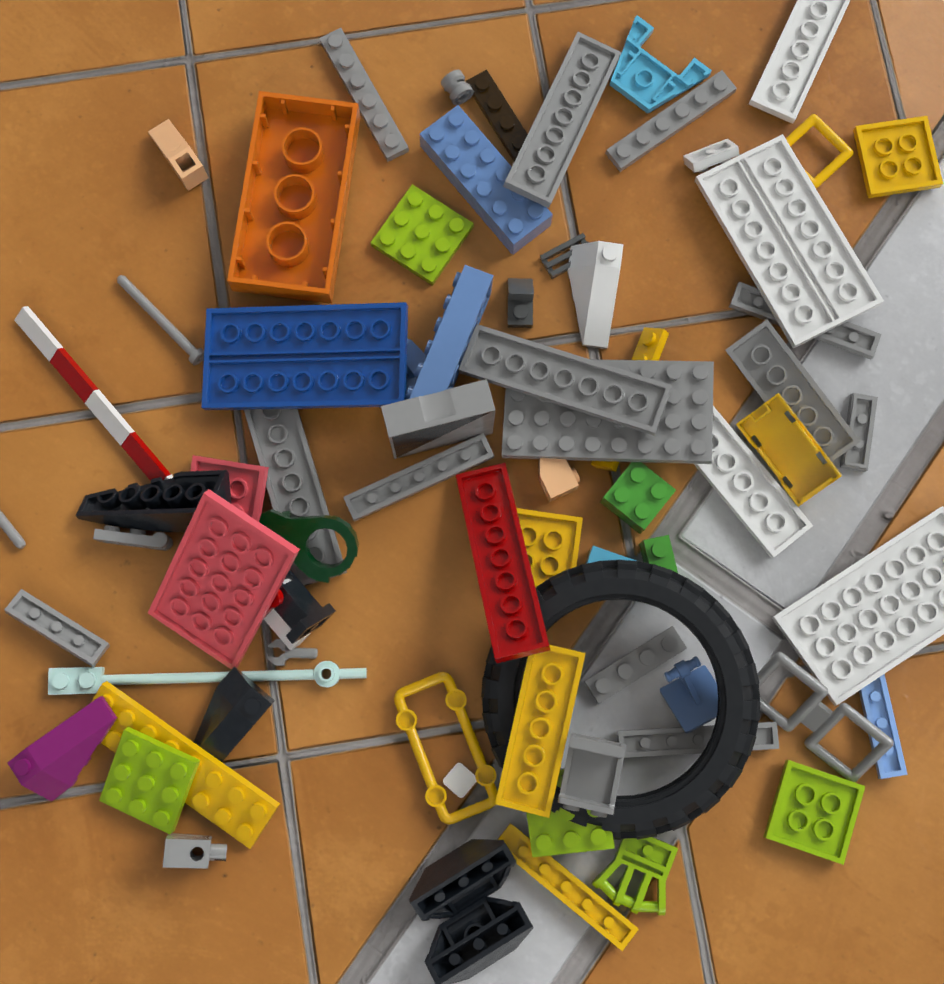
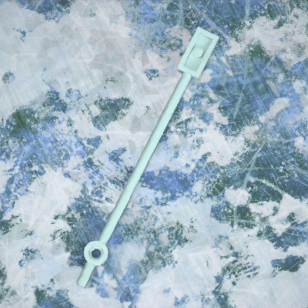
[48,661,367,695]

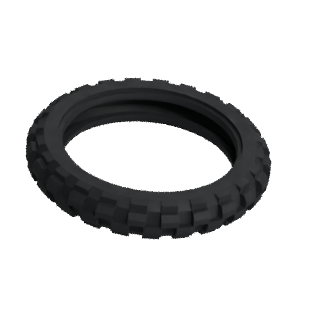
[481,560,761,840]

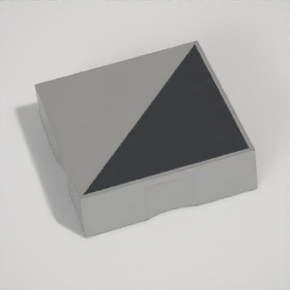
[381,379,495,459]

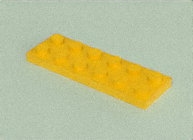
[495,644,586,818]

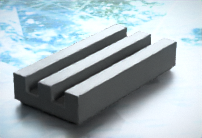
[540,233,589,279]

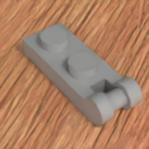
[93,525,173,551]

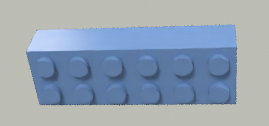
[419,105,553,255]
[405,265,494,400]

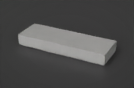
[840,393,878,472]

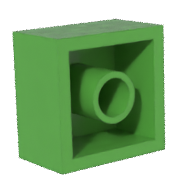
[600,462,676,534]

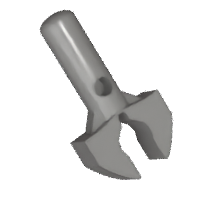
[267,639,318,666]

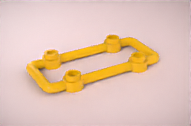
[394,672,498,825]

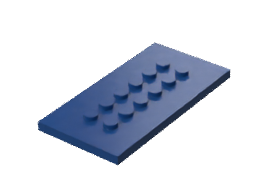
[201,302,408,410]

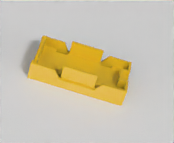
[736,393,842,507]

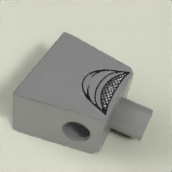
[163,833,227,869]

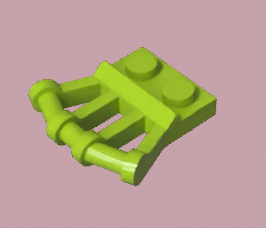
[591,837,678,915]

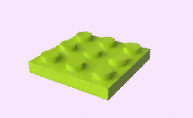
[371,184,474,286]
[99,727,200,834]
[763,760,865,865]
[526,768,615,857]

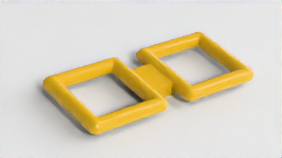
[785,114,853,189]

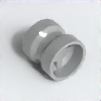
[441,69,474,105]

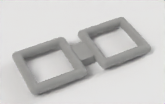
[757,652,894,782]

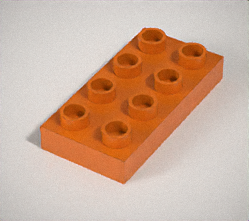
[227,91,361,304]

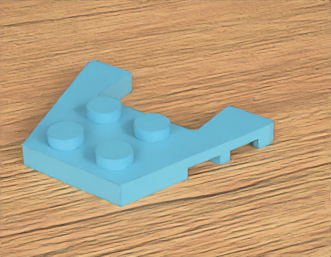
[610,15,712,114]

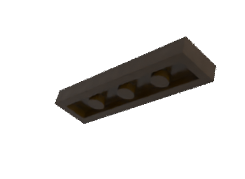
[466,69,528,162]

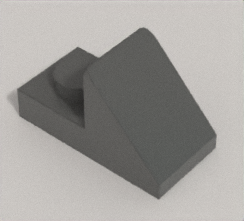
[508,278,534,328]

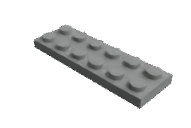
[725,319,861,464]

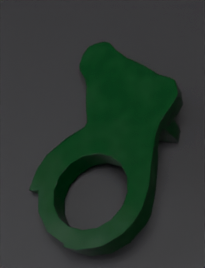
[259,509,359,583]

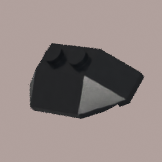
[409,839,516,921]
[424,896,534,984]

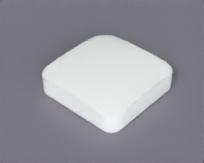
[443,763,477,798]

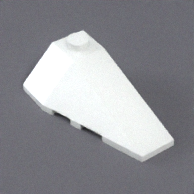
[567,241,624,349]

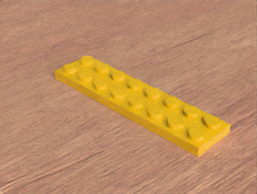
[91,681,280,849]

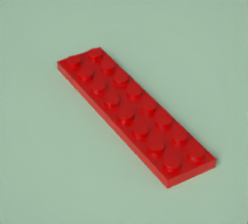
[456,462,550,664]

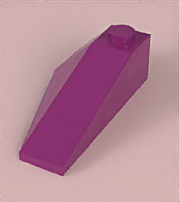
[7,696,117,801]

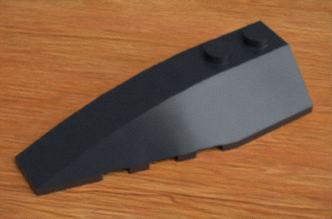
[76,470,231,532]

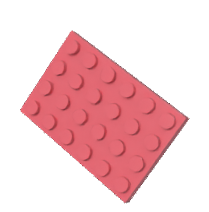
[148,489,300,670]

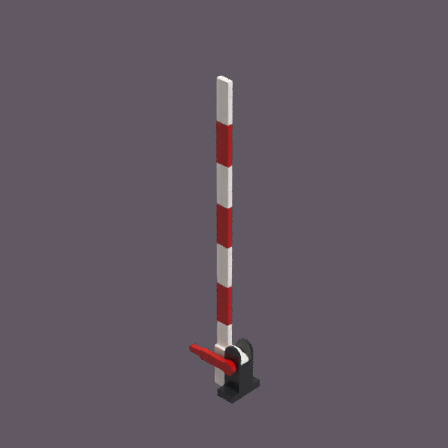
[14,306,336,651]

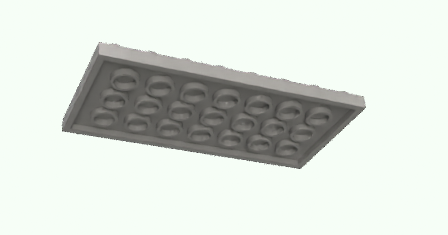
[502,359,714,464]

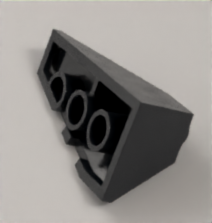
[194,666,275,762]

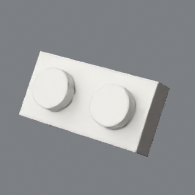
[683,139,740,172]

